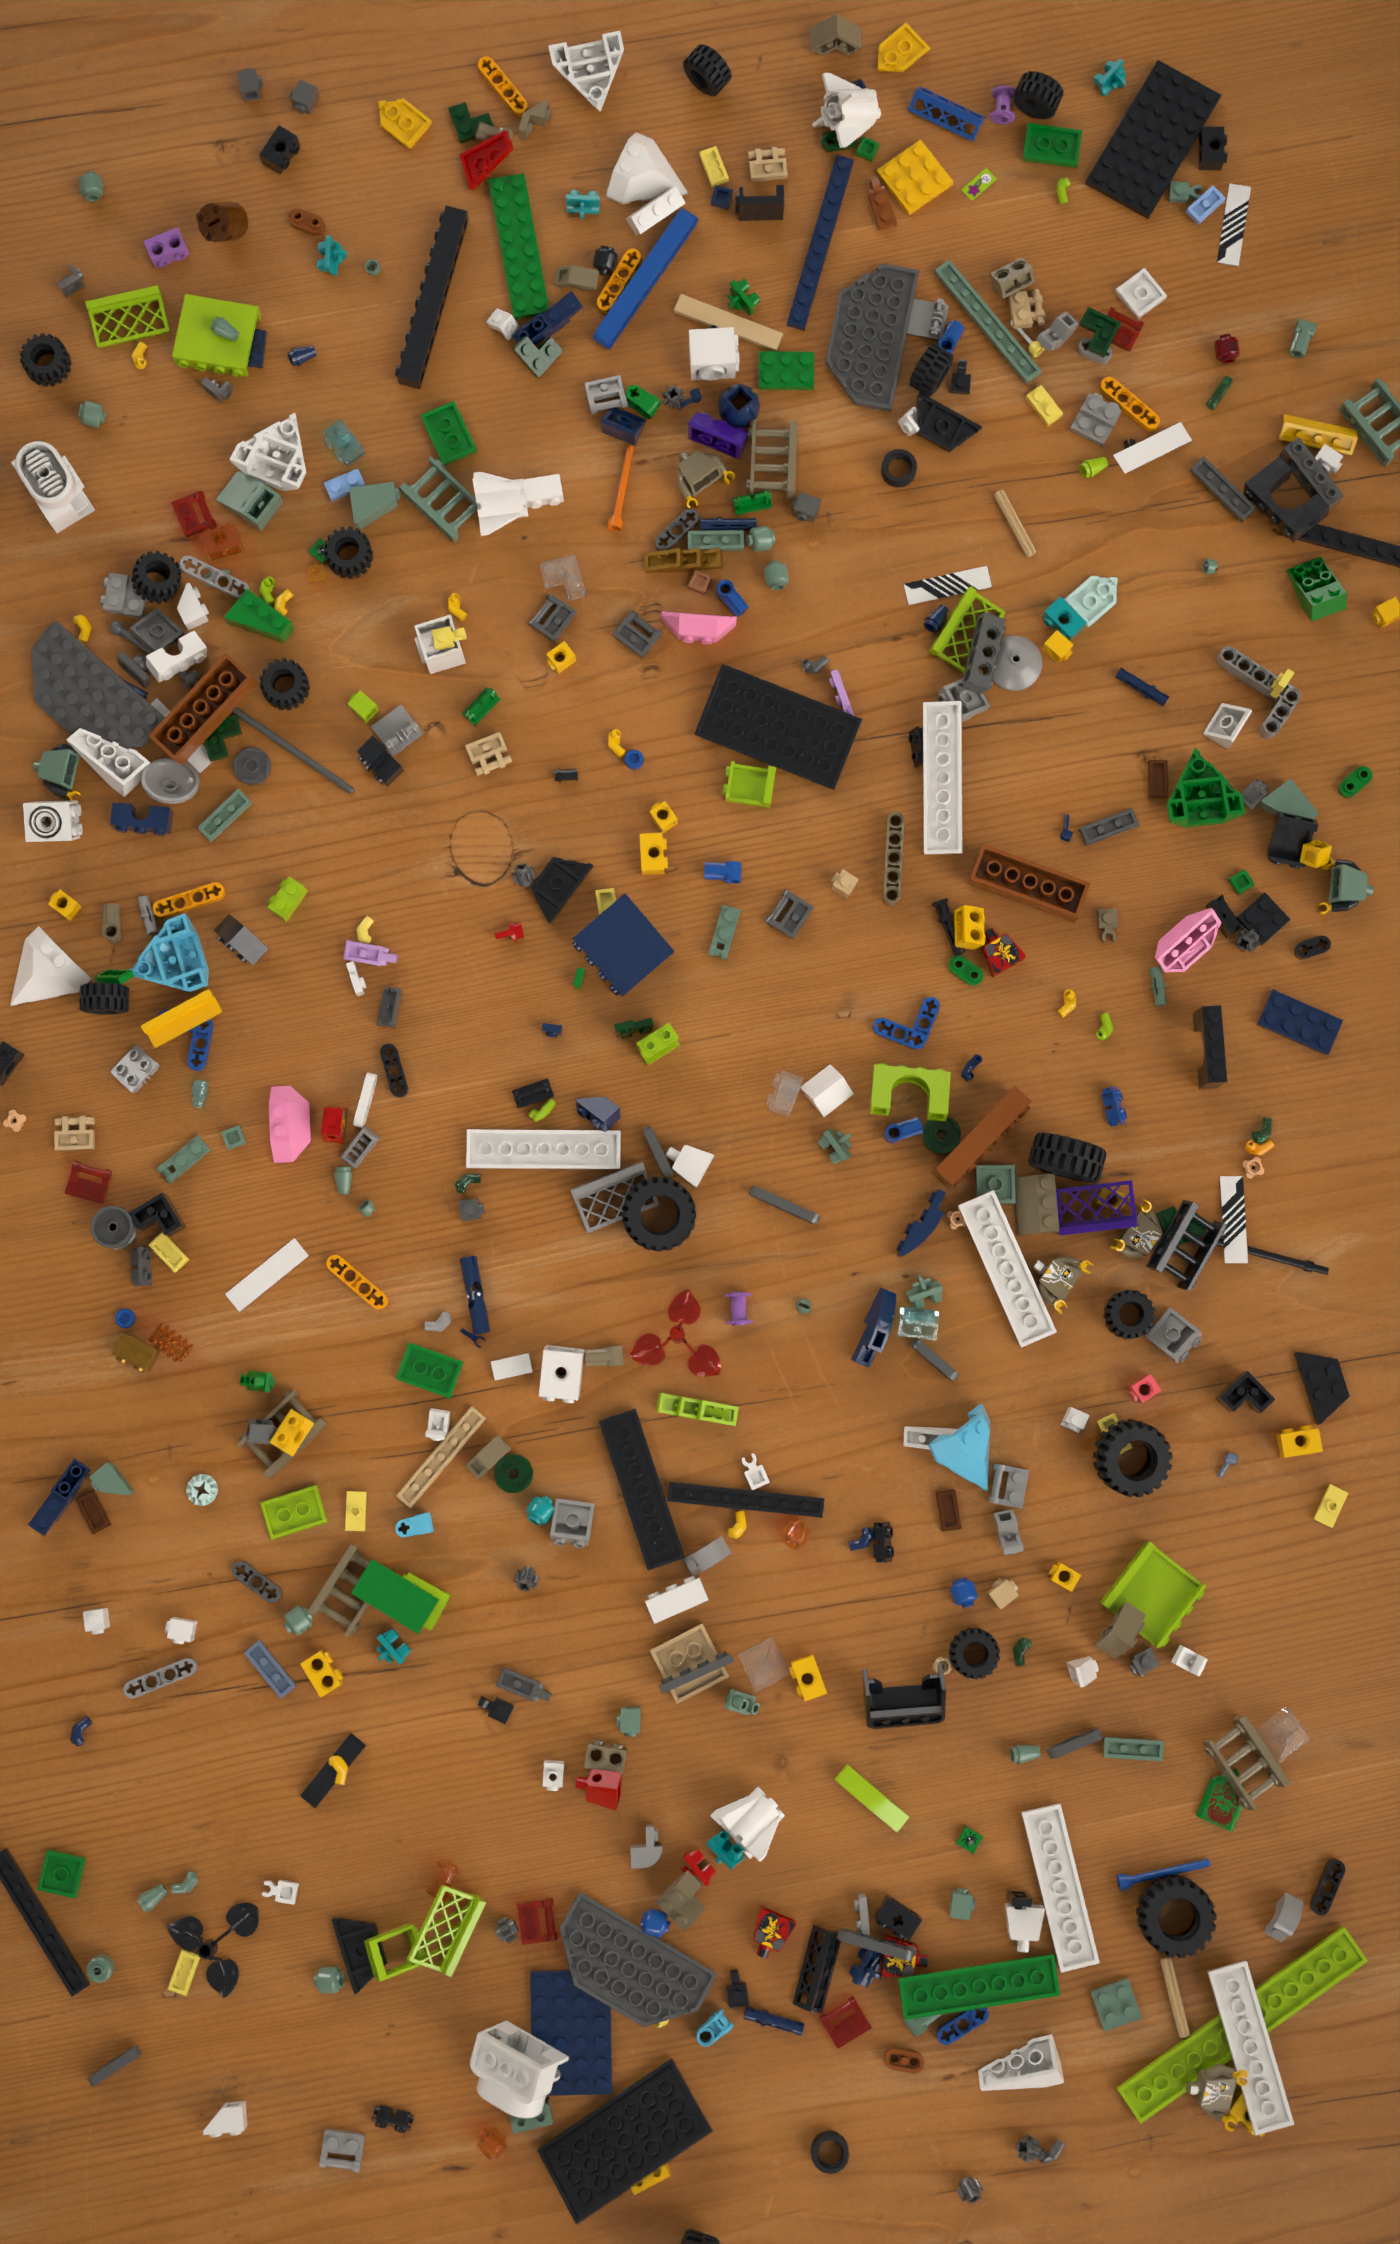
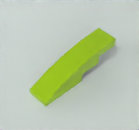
[656,1393,739,1426]
[835,1764,909,1832]

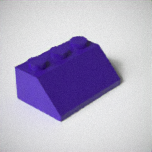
[688,412,748,460]

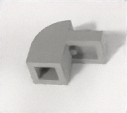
[1036,311,1079,352]
[994,1509,1024,1555]
[683,1536,732,1576]
[630,1824,663,1869]
[1264,1892,1303,1942]

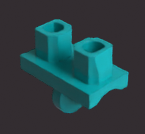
[1093,58,1126,97]
[566,190,600,219]
[317,235,347,276]
[376,1628,412,1665]
[706,1830,745,1870]

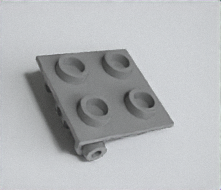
[907,299,949,340]
[371,705,423,756]
[110,1044,160,1094]

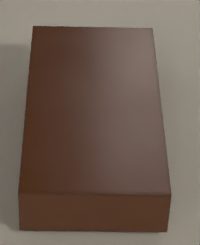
[1148,760,1168,798]
[935,1489,962,1532]
[75,1490,112,1534]

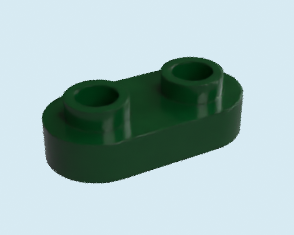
[821,130,857,152]

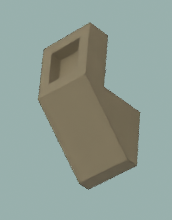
[518,100,552,141]
[555,265,599,291]
[465,1435,511,1479]

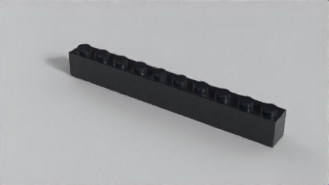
[395,206,469,389]

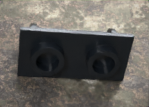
[908,726,923,768]
[512,1078,554,1109]
[872,1522,894,1563]
[372,2105,414,2133]

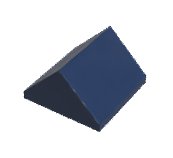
[601,407,647,446]

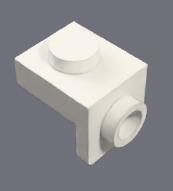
[486,308,519,340]
[898,406,920,436]
[425,1408,450,1441]
[1171,1645,1207,1677]

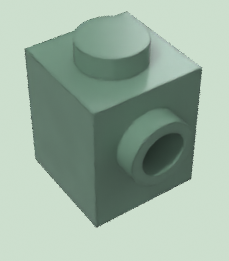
[616,1706,641,1737]
[948,1887,975,1920]

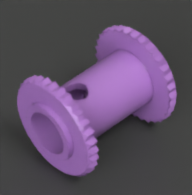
[990,85,1015,124]
[724,1292,753,1326]

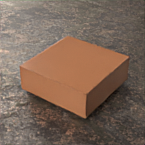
[688,570,712,595]

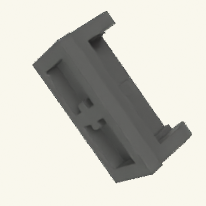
[377,986,403,1029]

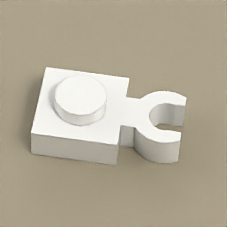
[346,961,367,996]
[742,1453,770,1490]
[262,1880,299,1905]

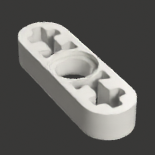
[353,1072,378,1128]

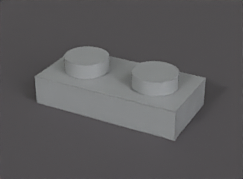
[854,1893,870,1936]

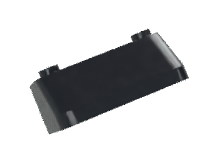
[863,1663,946,1729]

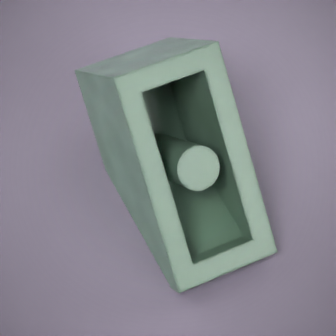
[89,1462,135,1495]

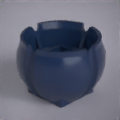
[718,384,760,428]

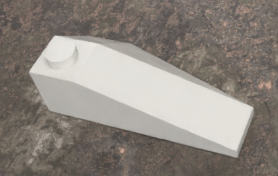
[67,728,150,797]
[978,2034,1064,2091]

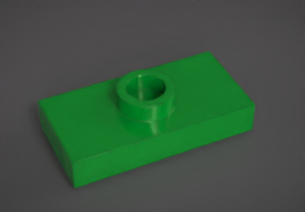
[94,969,134,985]

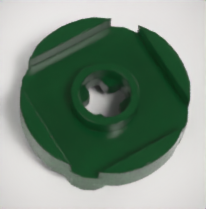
[922,1117,961,1154]
[494,1454,533,1493]

